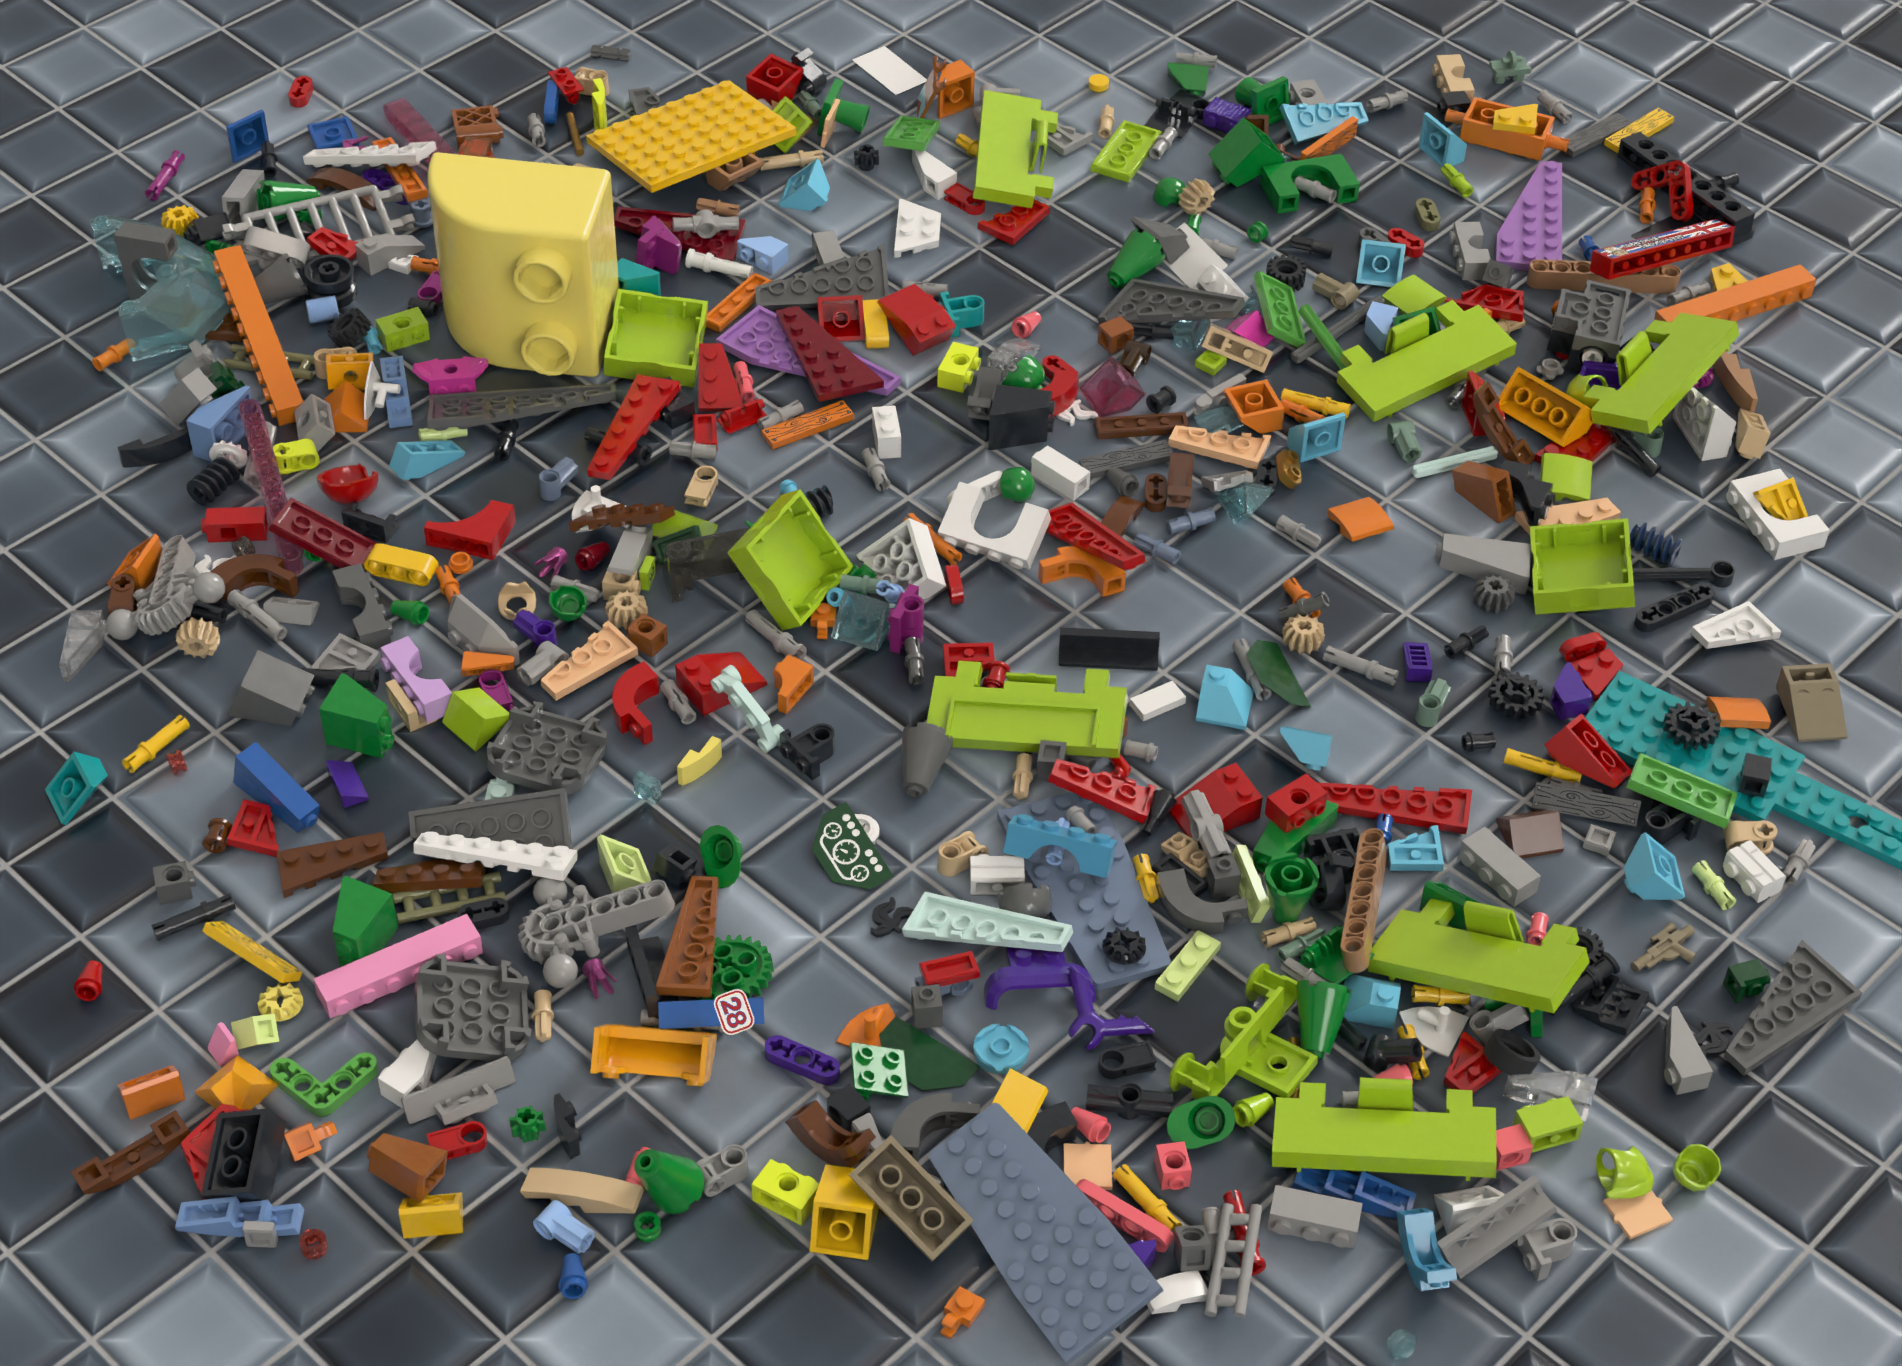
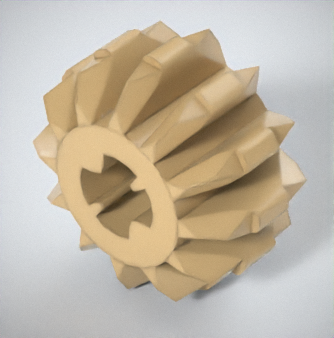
[1178,178,1215,215]
[605,589,648,630]
[1282,614,1325,655]
[176,617,220,659]

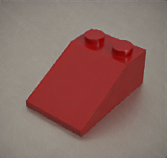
[877,284,956,356]
[675,652,767,716]
[1544,713,1632,788]
[1169,763,1263,842]

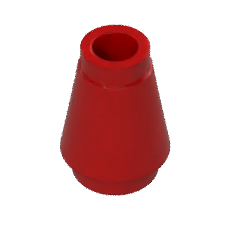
[74,960,103,1001]

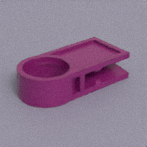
[417,270,443,305]
[479,669,513,712]

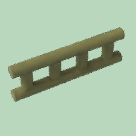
[223,344,315,380]
[392,871,506,924]

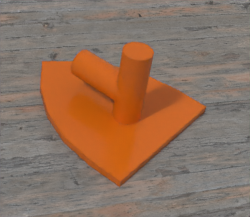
[836,1003,895,1047]

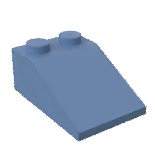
[186,385,257,462]

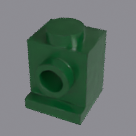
[1723,958,1771,1004]

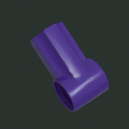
[513,609,558,650]

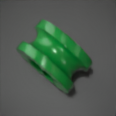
[1247,221,1269,243]
[634,1211,661,1242]

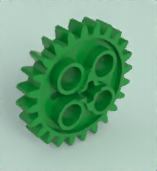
[696,935,774,1000]

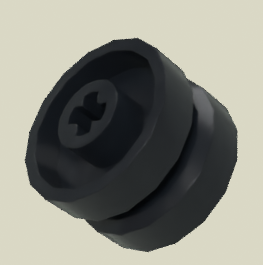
[304,254,358,309]

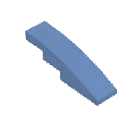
[380,356,413,428]
[175,1196,304,1237]

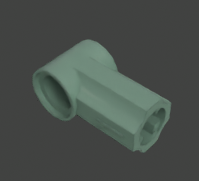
[1387,420,1422,463]
[1415,678,1451,727]

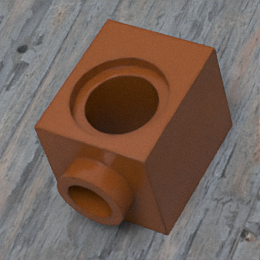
[1098,316,1134,354]
[628,613,668,658]

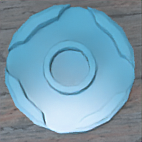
[973,1024,1029,1074]

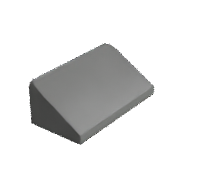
[263,596,320,626]

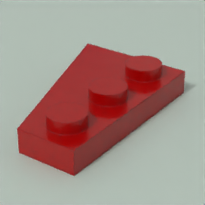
[978,199,1050,245]
[699,343,743,411]

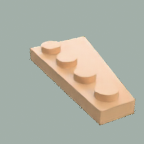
[1168,426,1271,470]
[1514,498,1621,535]
[541,620,638,701]

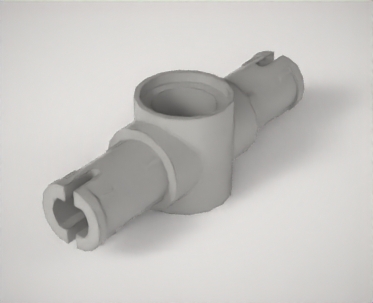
[672,209,739,239]

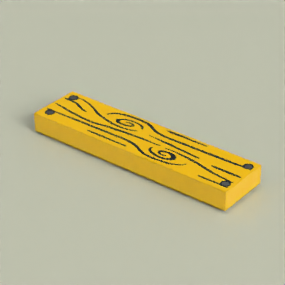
[1604,108,1674,153]
[202,921,303,983]

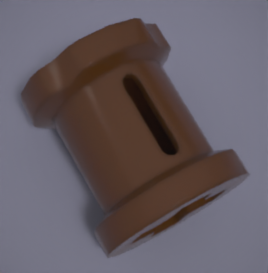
[202,818,232,853]

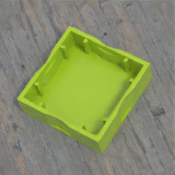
[604,289,708,388]
[727,489,853,631]
[1530,518,1635,615]

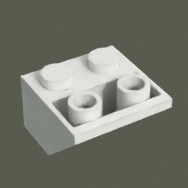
[1191,264,1249,324]

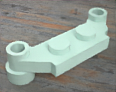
[710,665,785,753]

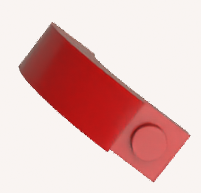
[1038,369,1079,417]
[612,661,659,745]

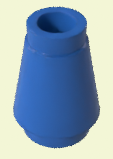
[558,1253,589,1299]

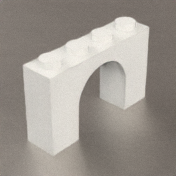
[1726,469,1830,560]
[938,481,1051,570]

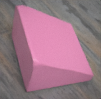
[208,1022,239,1066]

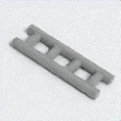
[1204,1203,1262,1318]

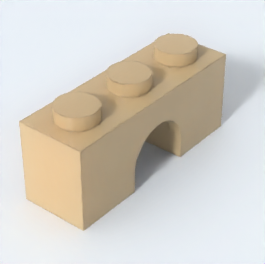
[1432,54,1475,103]

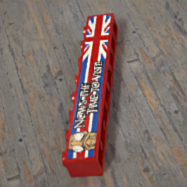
[1590,219,1735,280]

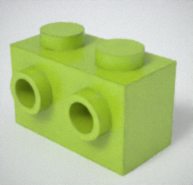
[1512,1096,1584,1153]

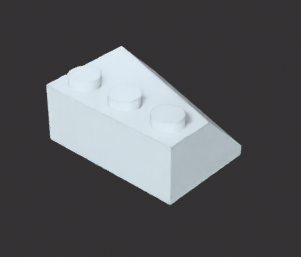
[1672,387,1736,461]
[856,518,946,604]

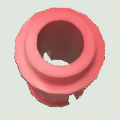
[1526,912,1549,946]

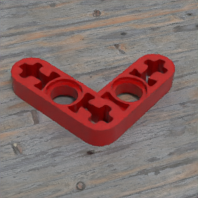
[1631,160,1693,222]

